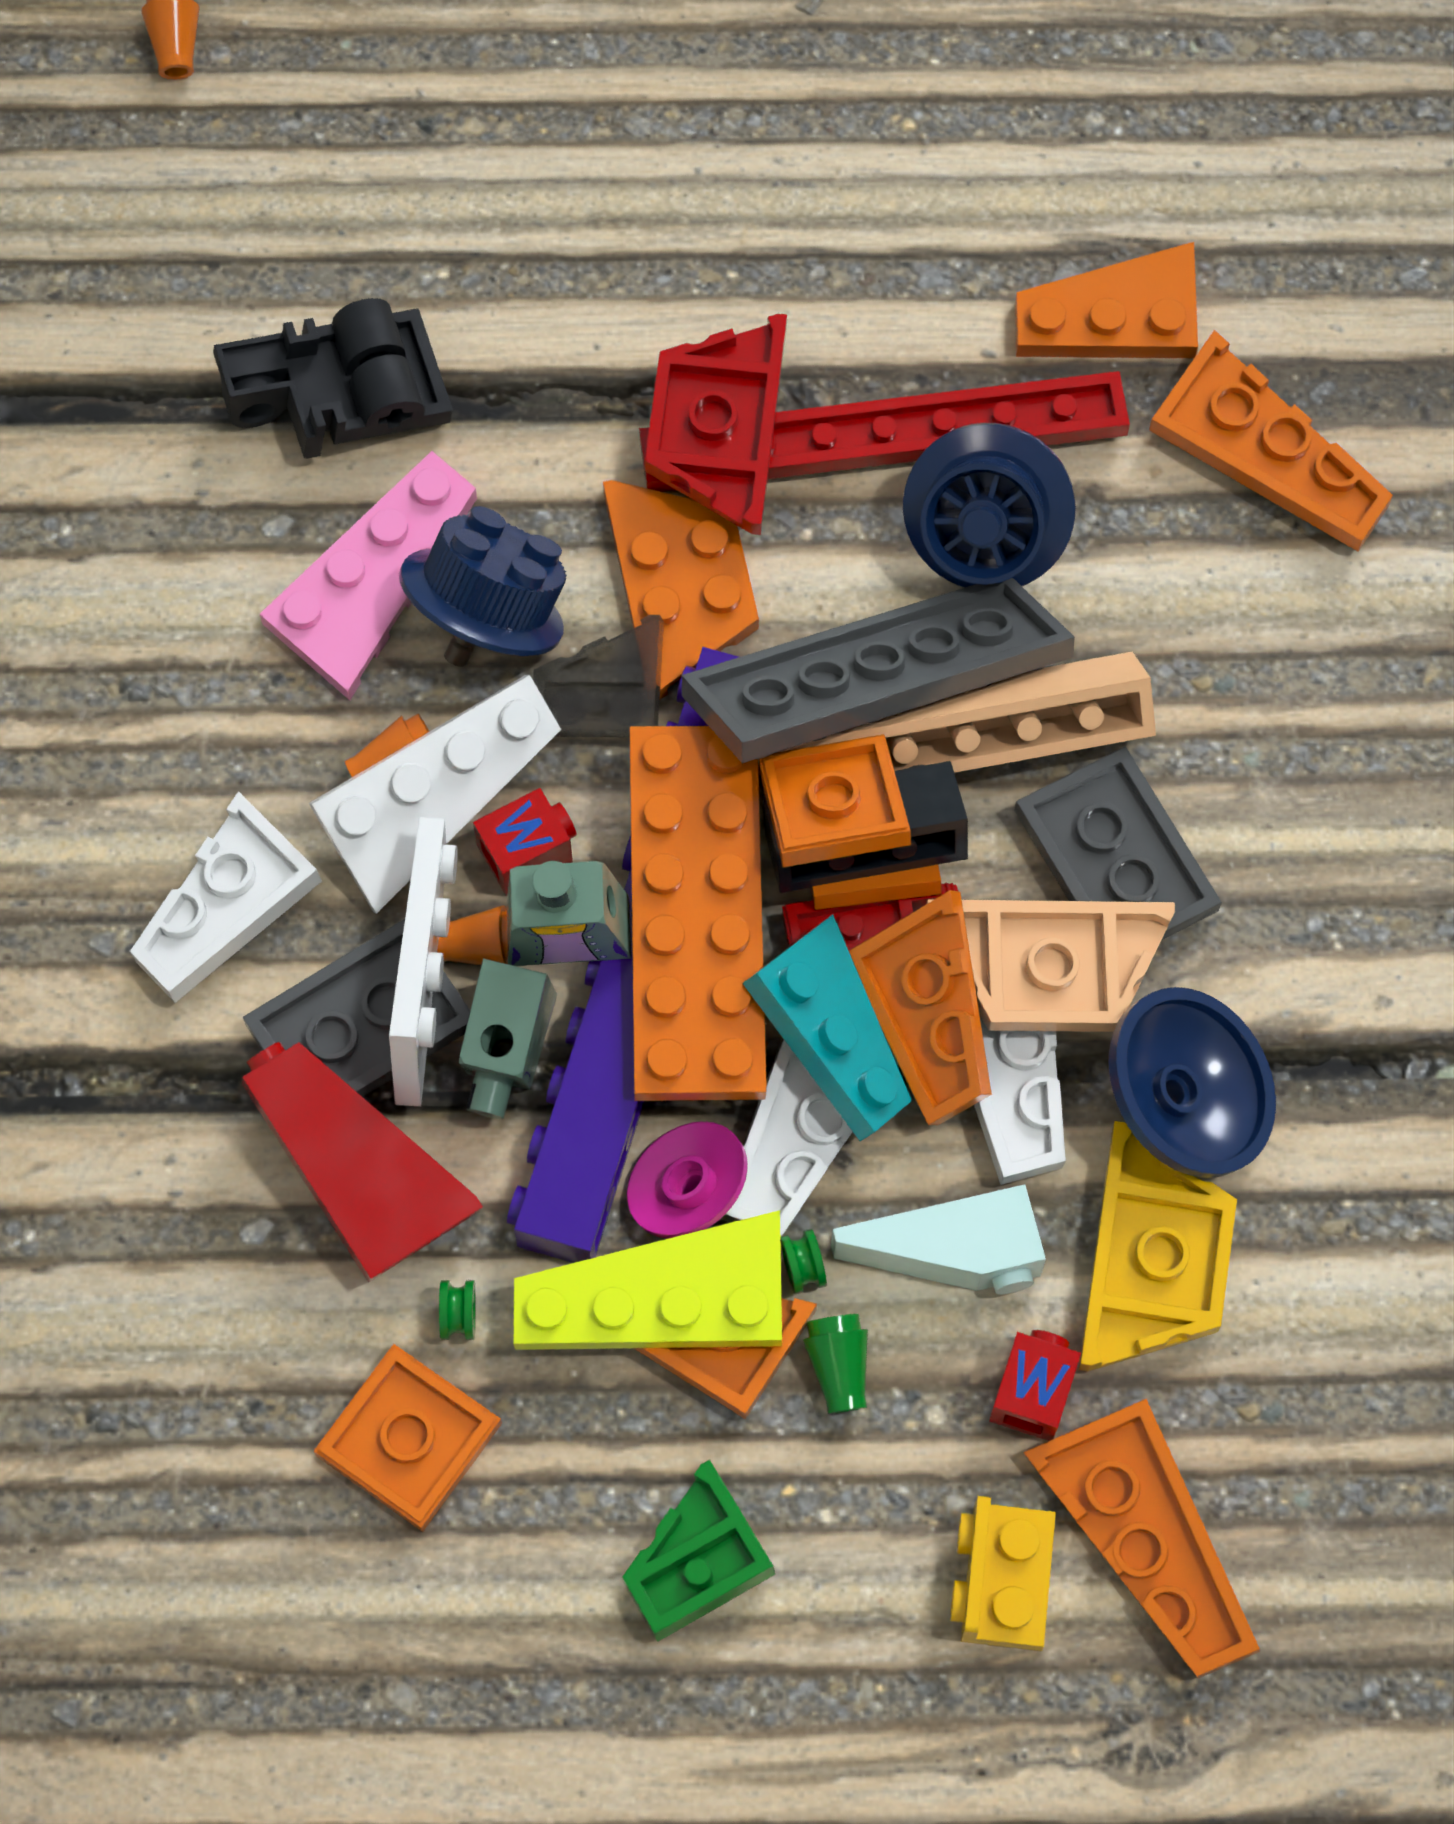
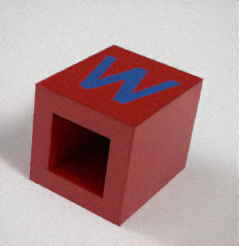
[473,788,577,896]
[989,1330,1081,1441]

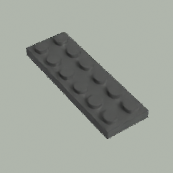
[682,578,1075,763]

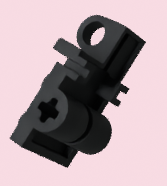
[213,298,453,459]

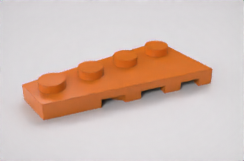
[1023,1399,1260,1679]

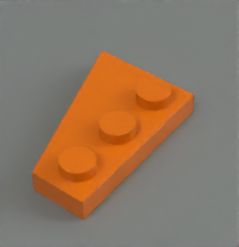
[1015,242,1198,359]
[849,890,992,1125]

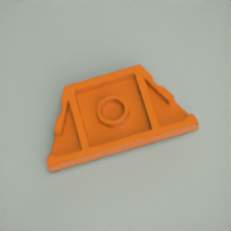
[603,480,759,703]

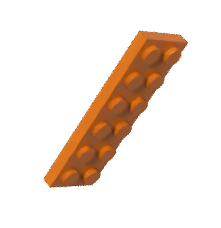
[630,726,767,1101]

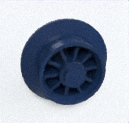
[903,423,1076,588]

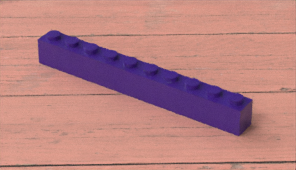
[507,647,739,1263]

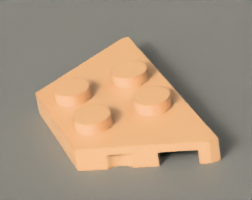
[927,899,1175,1032]

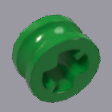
[780,1229,827,1295]
[439,1280,476,1340]

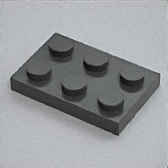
[1014,746,1222,940]
[243,919,470,1097]

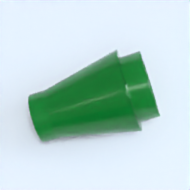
[803,1314,868,1414]

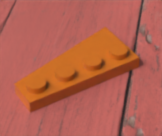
[1149,329,1393,552]

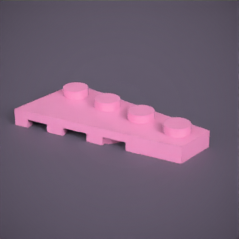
[260,451,477,700]

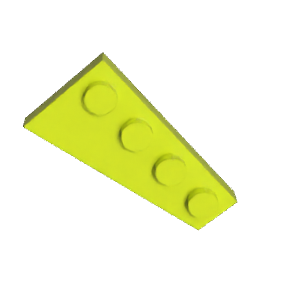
[513,1210,782,1350]

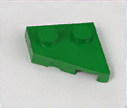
[622,1459,776,1642]

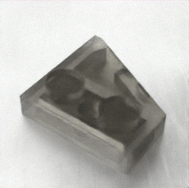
[533,615,664,737]

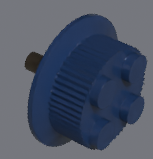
[399,506,567,667]

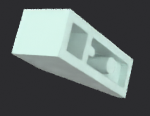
[831,1184,1046,1294]

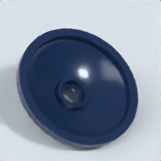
[1109,987,1276,1178]

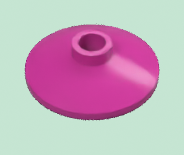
[627,1122,748,1239]

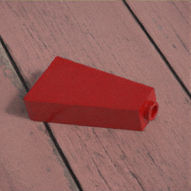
[242,1041,483,1283]

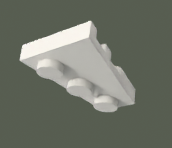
[130,791,322,1003]

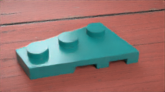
[742,915,912,1141]

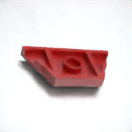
[645,314,787,535]

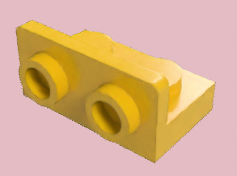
[950,1496,1056,1651]

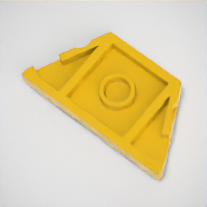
[1078,1121,1237,1371]

